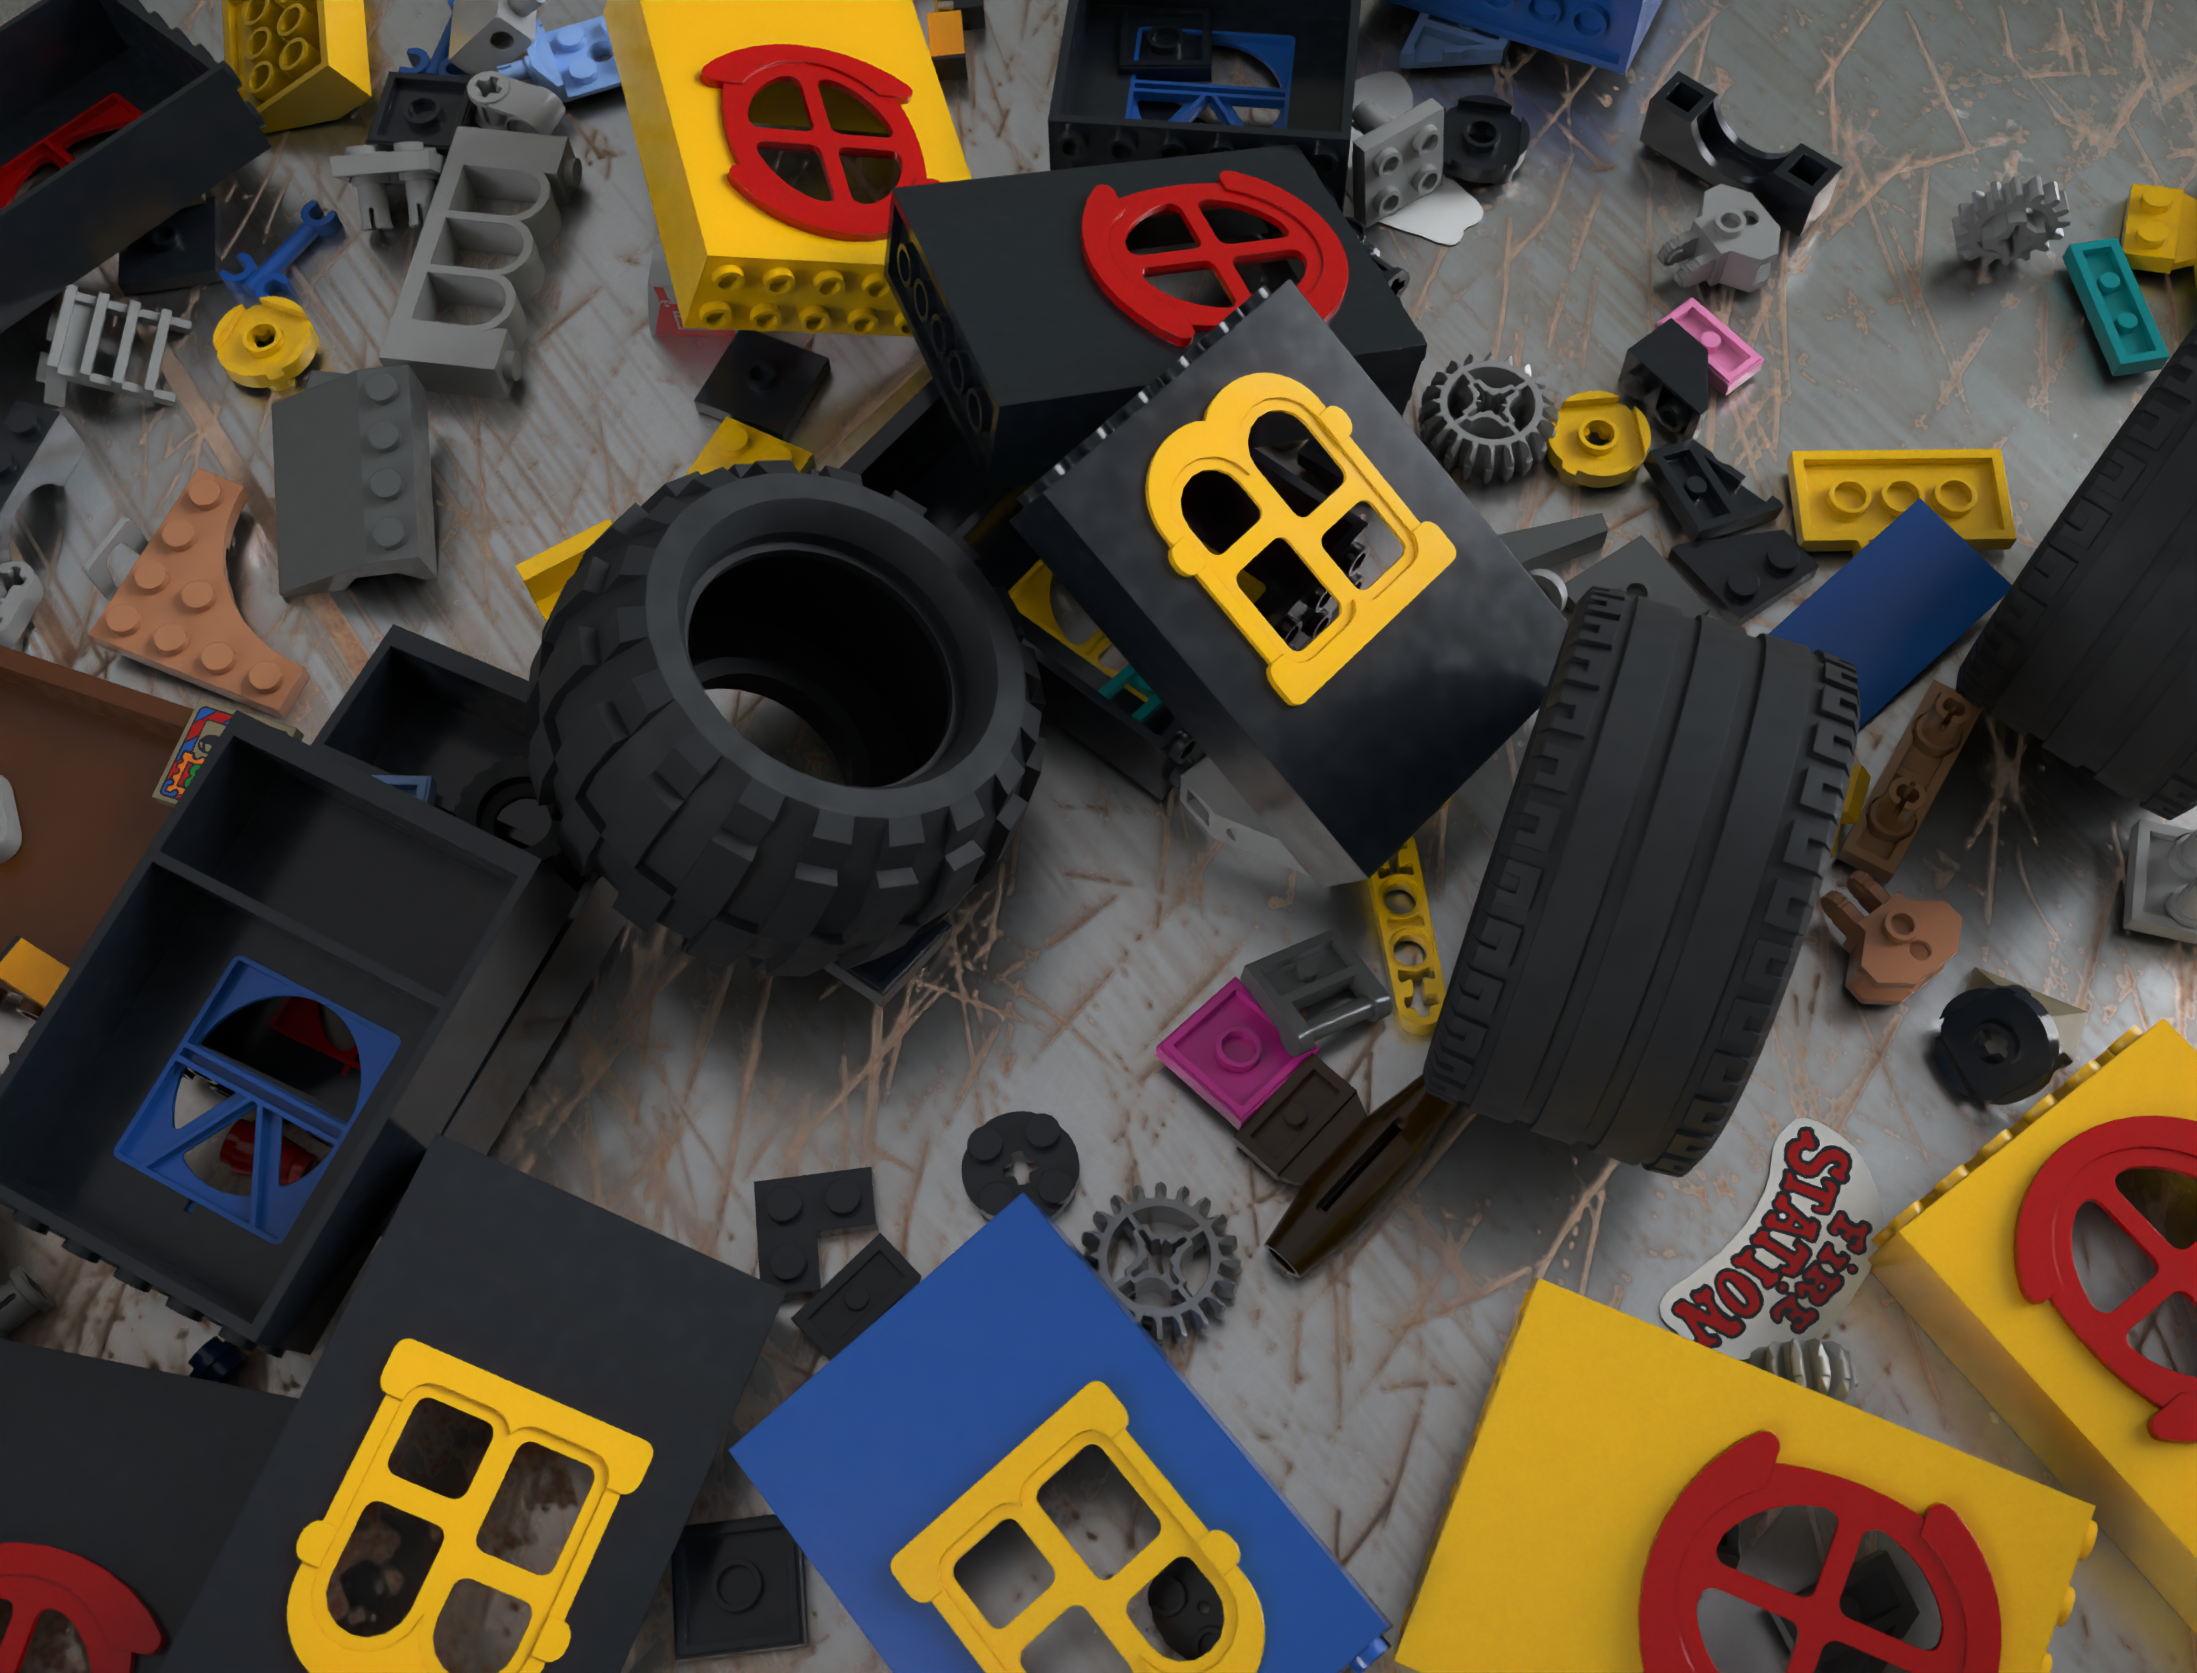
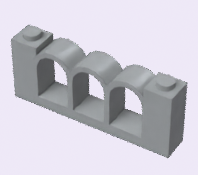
[378,126,582,400]

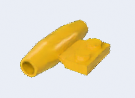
[2120,183,2197,289]

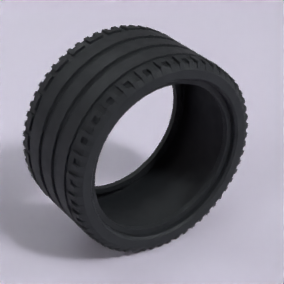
[1955,322,2197,821]
[1423,585,1860,1178]

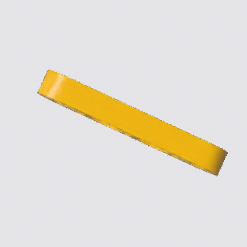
[1368,835,1446,1035]

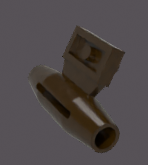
[1233,1053,1459,1278]

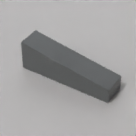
[1498,513,1609,572]

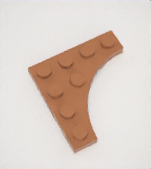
[88,468,310,720]

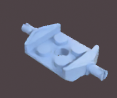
[496,15,622,103]

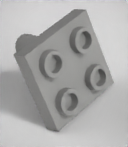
[1352,98,1444,228]
[330,141,447,231]
[2123,819,2197,944]

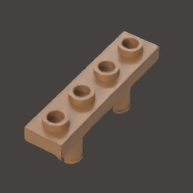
[1836,680,1984,884]

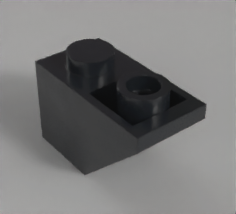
[1618,318,1708,440]

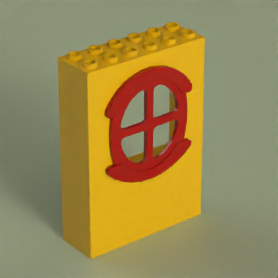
[603,0,972,337]
[1867,1018,2197,1634]
[1394,1277,2098,1673]

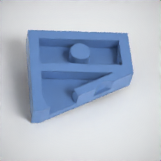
[1398,12,1512,69]

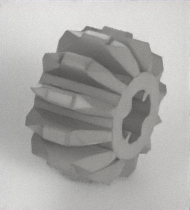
[1746,1338,1858,1406]

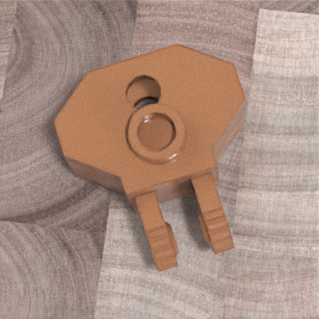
[1820,870,1962,1005]

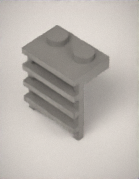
[36,284,192,407]

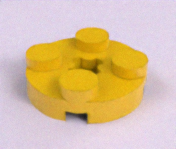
[213,296,320,392]
[1546,391,1651,488]

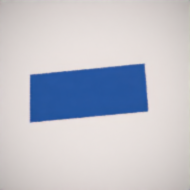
[1768,498,2012,728]

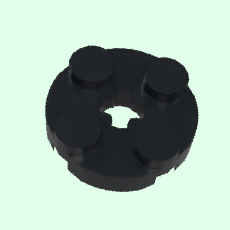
[1443,95,1530,184]
[1935,984,2064,1105]
[962,1111,1080,1221]

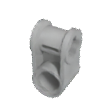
[467,71,565,135]

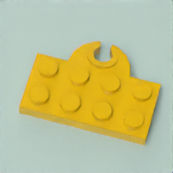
[1787,449,2017,557]

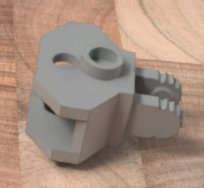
[1657,184,1781,293]

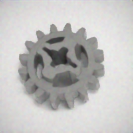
[1952,176,2071,265]

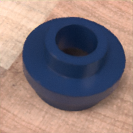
[188,1336,248,1384]

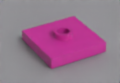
[1155,976,1320,1130]

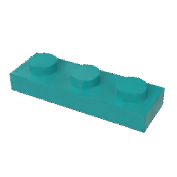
[2062,237,2170,377]

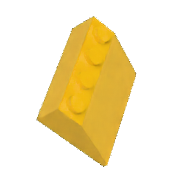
[222,0,372,134]

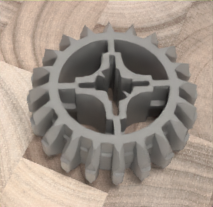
[1418,351,1559,485]
[1081,1182,1241,1347]

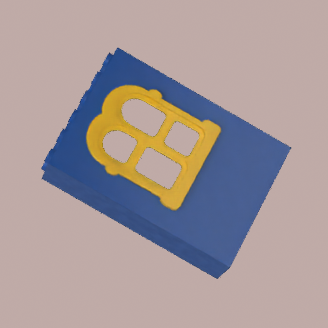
[729,1192,1394,1673]

